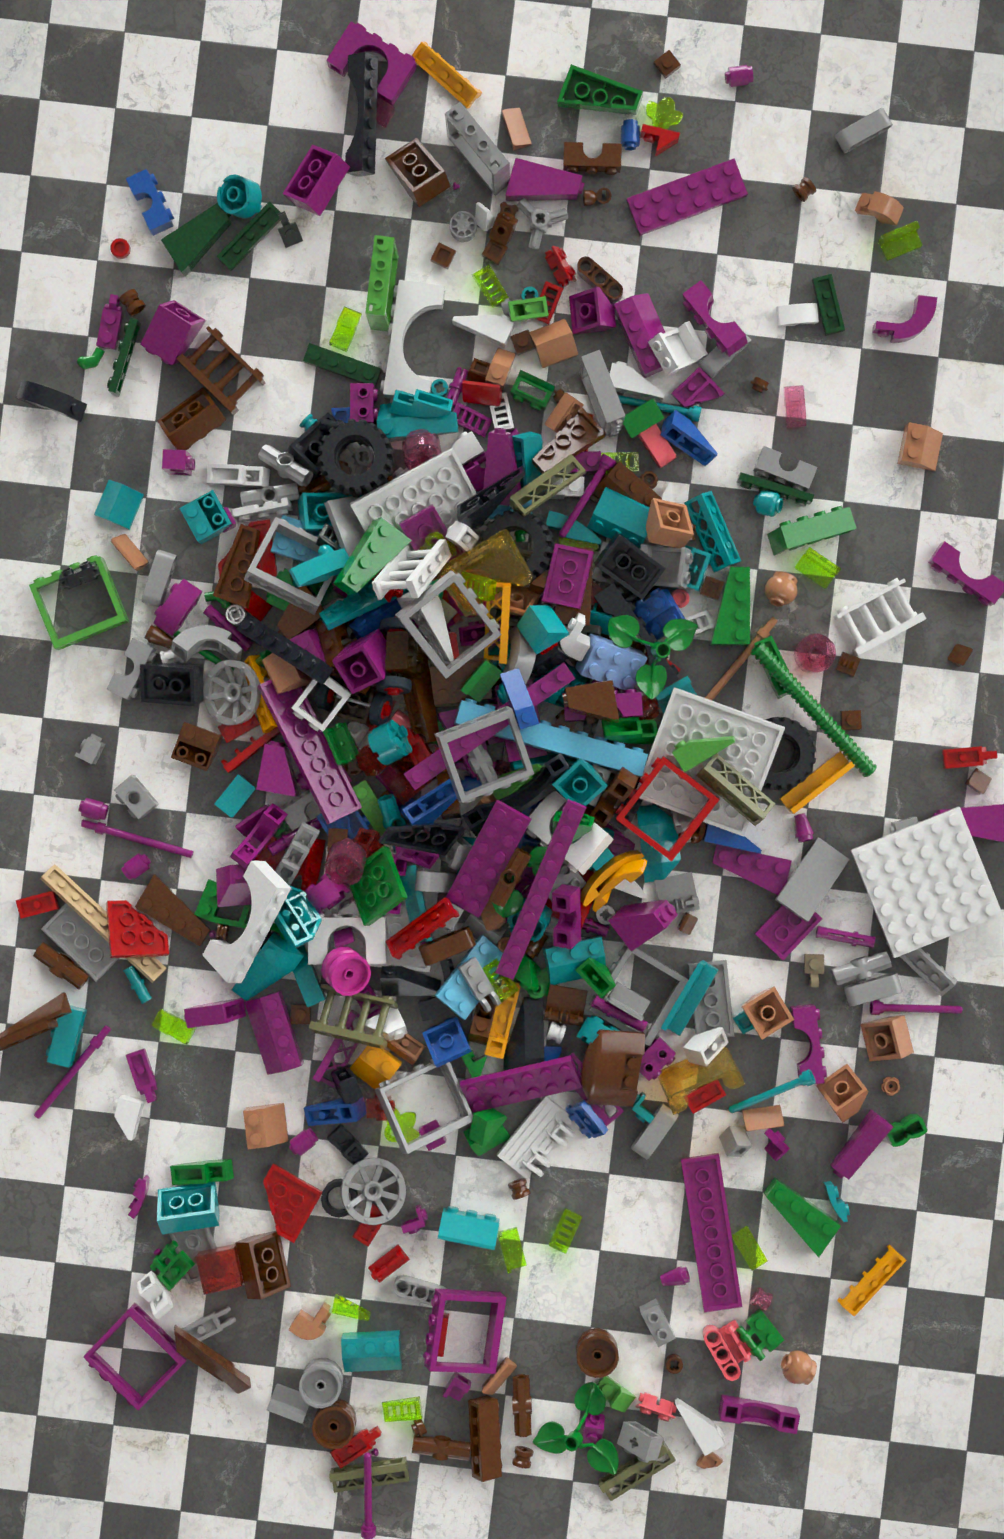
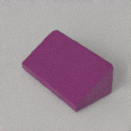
[235,804,270,837]

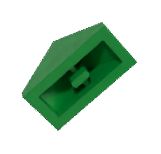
[576,957,616,999]
[469,1108,507,1148]

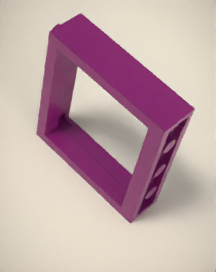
[423,1288,507,1374]
[83,1302,187,1411]

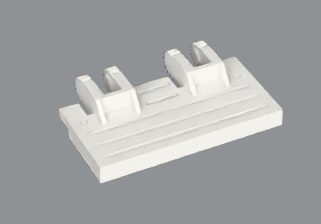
[497,1096,576,1179]

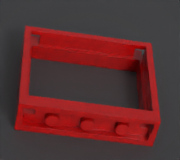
[615,756,720,861]

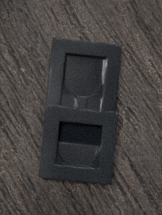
[327,1124,369,1165]

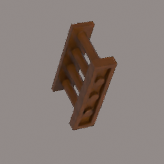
[176,326,265,415]

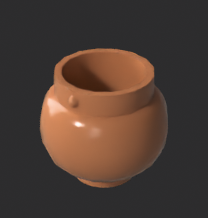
[765,571,798,607]
[781,1350,817,1385]

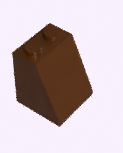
[277,586,325,640]
[562,680,619,723]

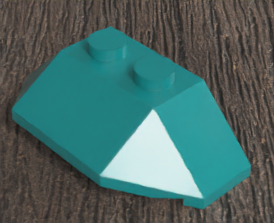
[637,805,681,883]
[274,886,322,948]

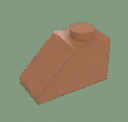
[485,348,516,390]

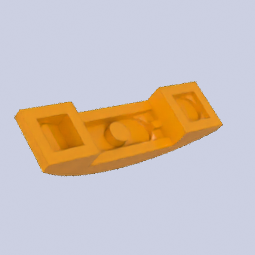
[580,850,644,907]
[593,859,647,912]
[484,979,521,1059]

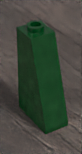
[161,203,232,277]

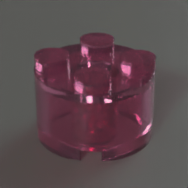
[402,429,442,470]
[794,634,836,674]
[325,838,367,885]

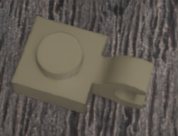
[804,954,824,987]

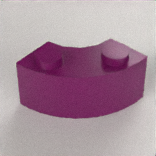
[153,579,203,636]

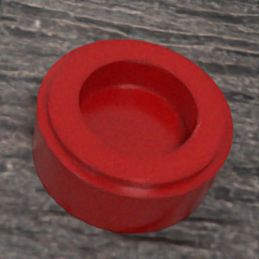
[110,238,131,259]

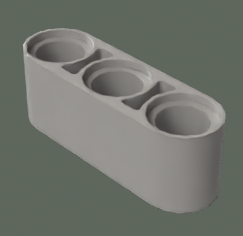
[835,108,893,153]
[698,335,752,379]
[142,550,178,607]
[415,871,457,892]
[844,972,903,1006]
[631,1103,679,1160]
[393,1275,448,1306]

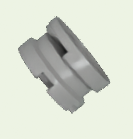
[450,211,477,242]

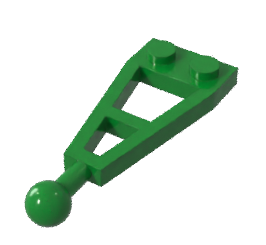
[194,879,286,940]

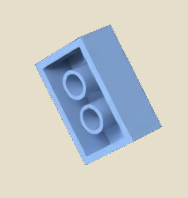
[575,633,647,690]

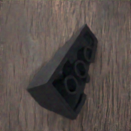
[457,466,525,529]
[379,823,465,856]
[503,997,544,1071]

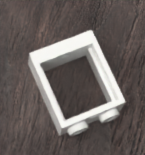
[292,676,351,731]

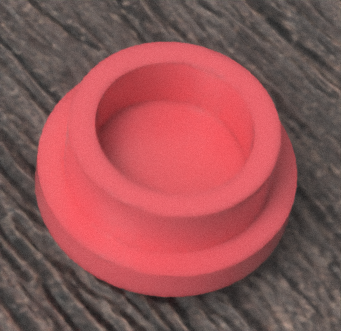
[671,589,689,608]

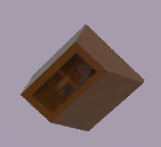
[171,722,223,771]

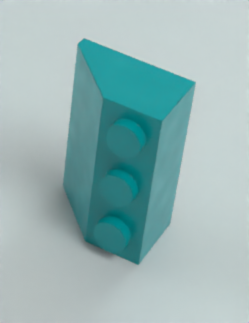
[587,487,650,549]
[542,936,606,985]
[157,1182,219,1235]
[437,1206,500,1250]
[341,1330,402,1372]

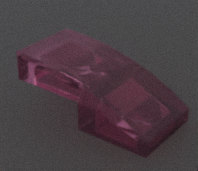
[784,385,806,428]

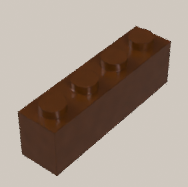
[468,1395,502,1482]

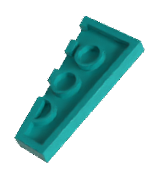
[319,579,397,630]

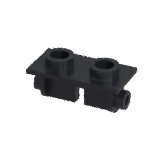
[59,561,101,590]

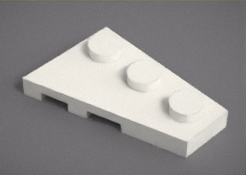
[232,498,293,521]

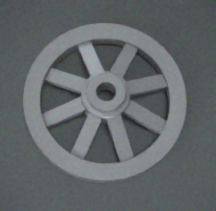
[203,660,261,725]
[341,1158,406,1225]

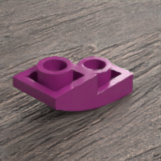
[128,1175,150,1219]

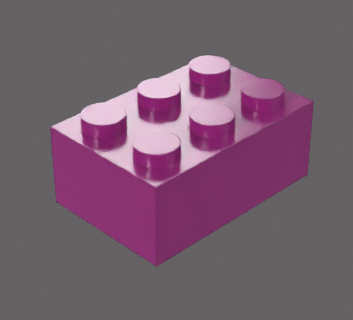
[283,145,350,216]

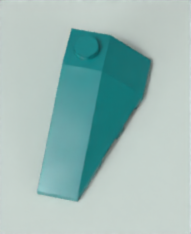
[377,403,459,442]
[298,493,364,531]
[231,932,305,1001]

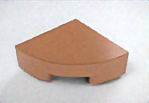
[696,1452,723,1469]

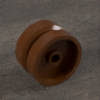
[576,1328,619,1378]
[312,1399,357,1450]

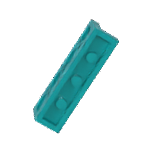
[684,491,741,573]
[400,864,433,943]
[661,960,719,1036]

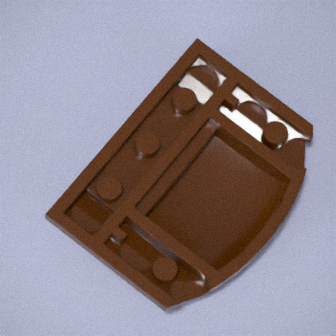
[581,1029,645,1107]

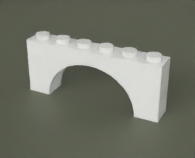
[380,280,445,399]
[203,860,291,983]

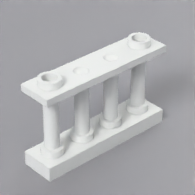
[372,539,452,600]
[834,578,926,657]

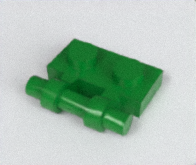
[150,1240,195,1291]
[736,1309,784,1361]

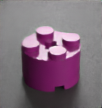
[305,872,350,915]

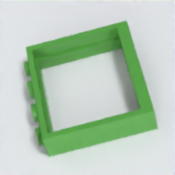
[365,235,399,332]
[29,555,129,650]

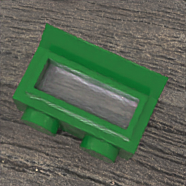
[510,369,555,411]

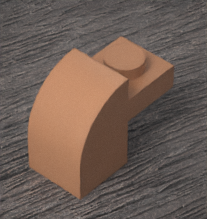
[855,191,904,225]
[289,1302,331,1340]

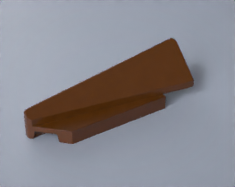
[403,653,439,743]
[0,992,72,1051]
[174,1325,251,1394]

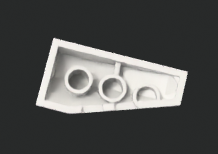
[397,585,454,664]

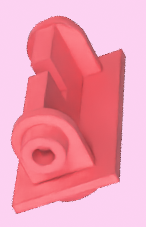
[718,1320,752,1363]
[635,1392,677,1422]

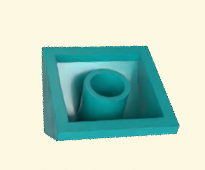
[94,480,144,530]
[517,605,570,655]
[552,758,608,806]

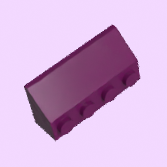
[613,293,666,378]
[244,990,304,1075]

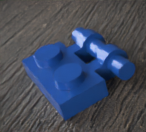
[565,1100,609,1139]

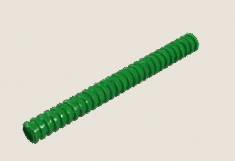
[751,642,877,777]

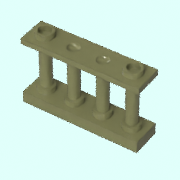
[309,984,398,1050]

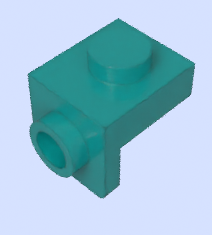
[631,1092,655,1123]

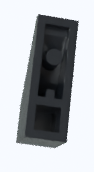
[380,965,441,996]

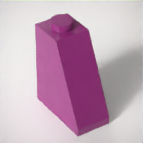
[184,998,246,1028]

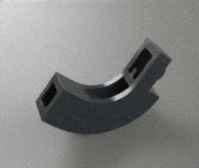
[15,380,87,422]
[418,958,454,1021]

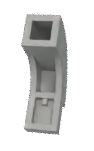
[171,625,242,662]
[503,625,536,685]

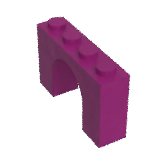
[326,22,417,107]

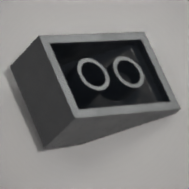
[286,413,347,482]
[594,532,666,600]
[140,663,204,706]

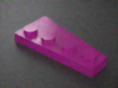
[712,844,792,895]

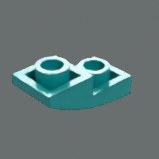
[823,1181,850,1222]

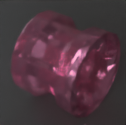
[750,1287,773,1312]

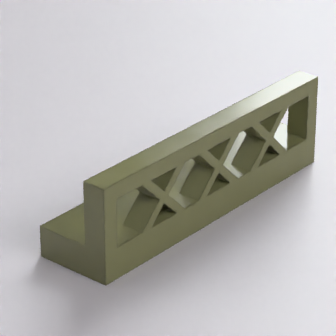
[510,454,586,517]
[696,753,775,826]
[598,1440,676,1501]
[329,1457,410,1493]

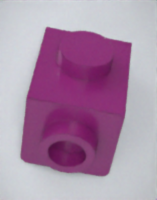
[764,1128,790,1161]
[401,1204,428,1234]
[582,1412,605,1445]

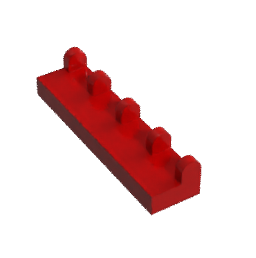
[221,727,281,773]
[385,897,460,960]

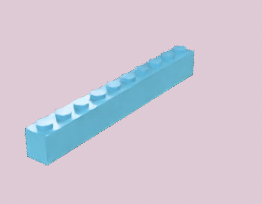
[454,698,648,777]

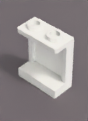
[648,321,708,375]

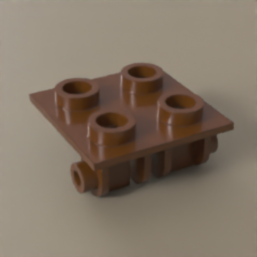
[544,984,588,1027]

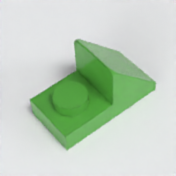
[508,296,549,322]
[597,1376,636,1413]

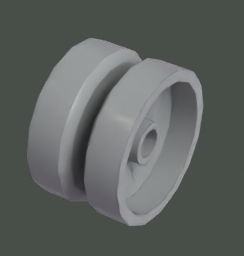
[299,1358,344,1408]

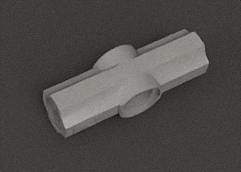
[258,444,313,487]
[240,483,300,507]
[467,745,498,785]
[831,951,892,985]

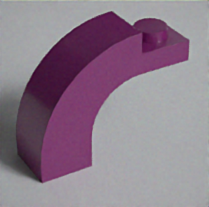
[872,295,938,343]
[230,803,288,868]

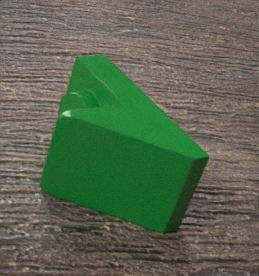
[461,1047,487,1078]

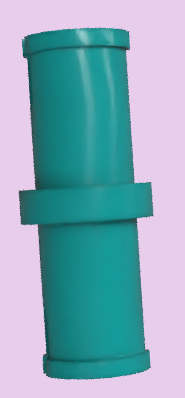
[123,965,152,1004]

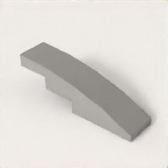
[275,822,320,886]

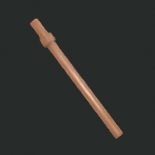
[705,616,778,701]

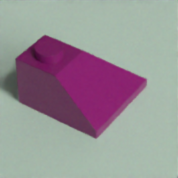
[569,287,616,334]
[216,864,252,908]

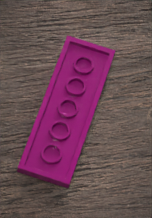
[626,158,748,236]
[446,800,532,918]
[460,1056,582,1113]

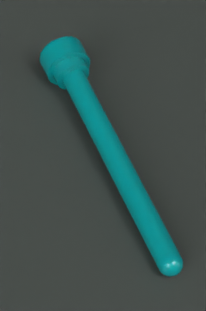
[618,395,702,422]
[728,1069,816,1113]

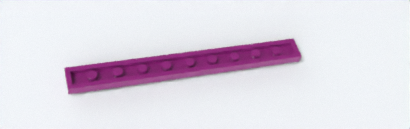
[403,663,575,790]
[495,799,586,980]

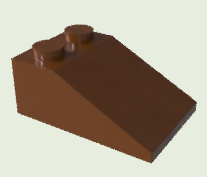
[385,138,451,207]

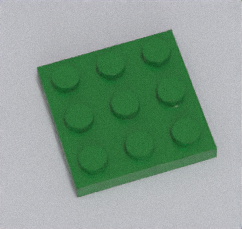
[346,846,408,926]

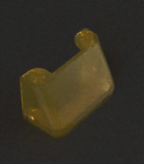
[440,529,532,617]
[658,1047,746,1115]

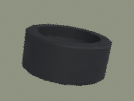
[321,1178,358,1218]

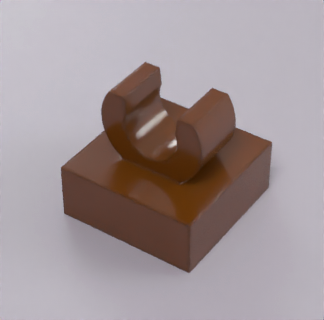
[835,652,861,677]

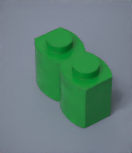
[886,1114,928,1147]

